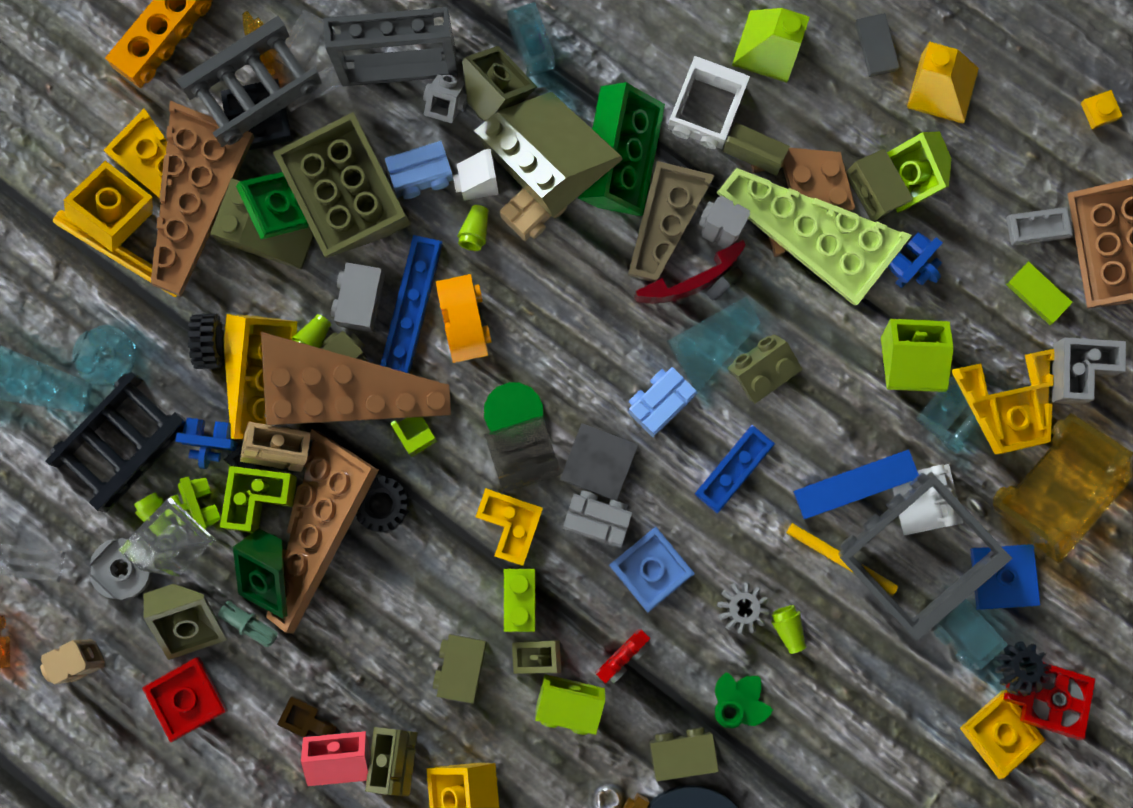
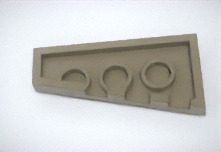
[628,161,714,282]

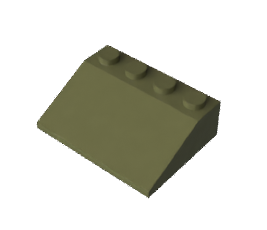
[474,92,622,217]
[273,112,411,258]

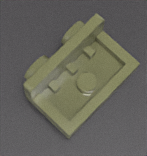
[727,334,803,404]

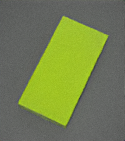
[1006,261,1073,325]

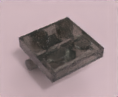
[484,416,561,493]

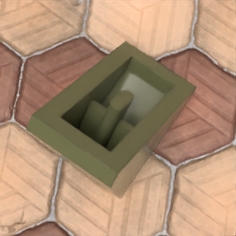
[512,640,561,674]

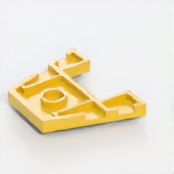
[952,349,1054,454]

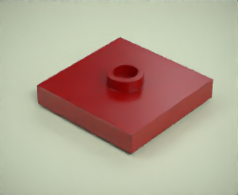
[142,657,228,743]

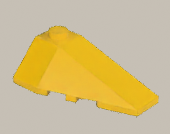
[224,314,298,439]

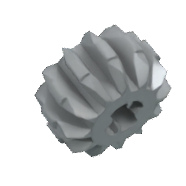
[717,582,770,635]

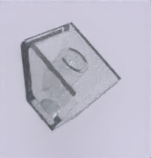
[118,497,216,577]

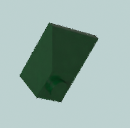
[233,528,288,619]

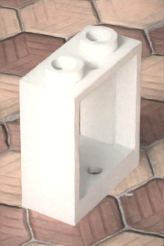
[668,56,750,149]

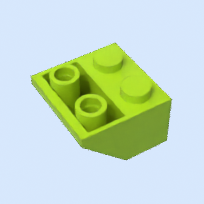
[881,319,954,392]

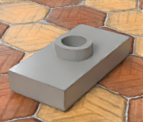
[1006,207,1073,246]

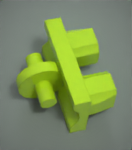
[164,476,220,536]

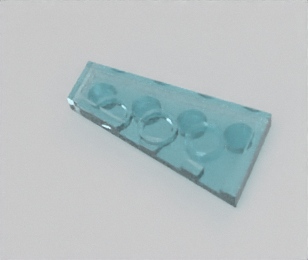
[0,345,93,414]

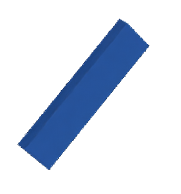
[793,449,919,520]

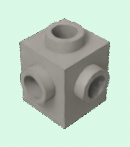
[423,75,467,123]

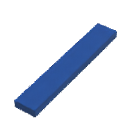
[380,235,443,374]

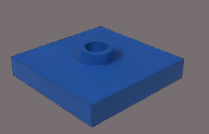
[970,544,1040,610]

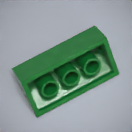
[578,82,665,216]

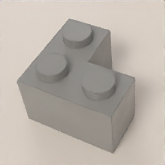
[1052,337,1126,405]

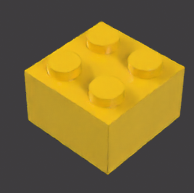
[63,160,153,253]

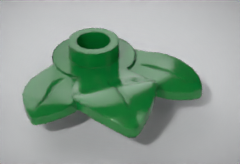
[714,672,773,729]

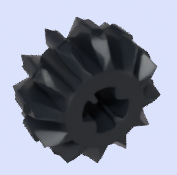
[994,641,1051,696]

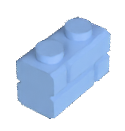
[385,141,454,199]
[628,367,698,438]

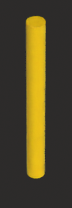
[786,523,898,596]

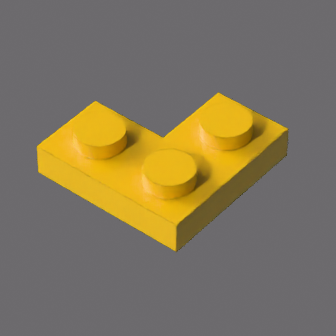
[475,488,543,566]

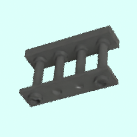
[177,16,322,147]

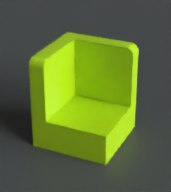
[390,417,438,457]

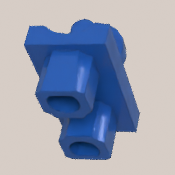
[888,232,943,288]
[175,418,238,469]

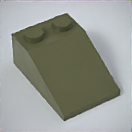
[210,178,314,270]

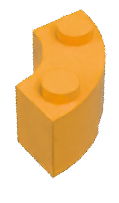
[436,274,492,363]

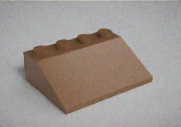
[1067,178,1133,308]

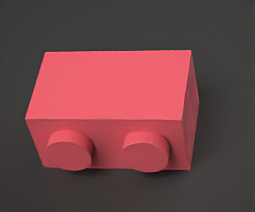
[301,731,370,786]

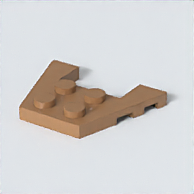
[751,148,855,257]

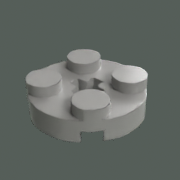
[90,538,155,600]

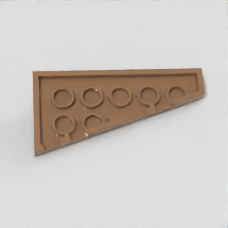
[151,101,254,297]
[261,332,451,425]
[266,429,379,634]

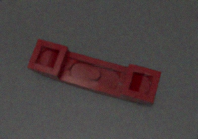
[634,240,746,304]

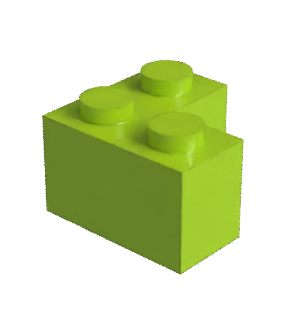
[220,466,297,533]

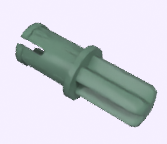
[218,601,278,647]

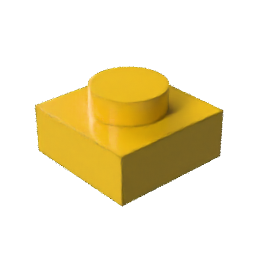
[1081,90,1123,129]

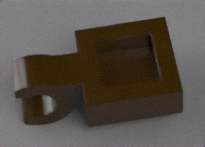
[277,696,337,738]

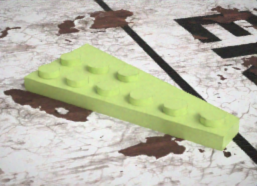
[717,168,912,306]

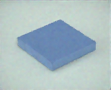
[609,527,695,613]

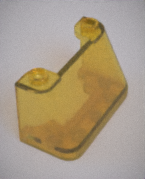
[993,413,1133,563]

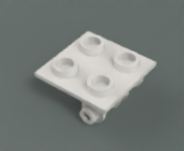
[892,464,963,536]

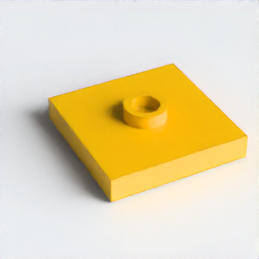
[960,689,1046,779]

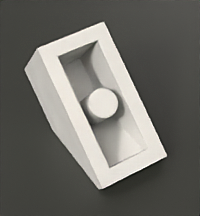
[453,149,499,201]

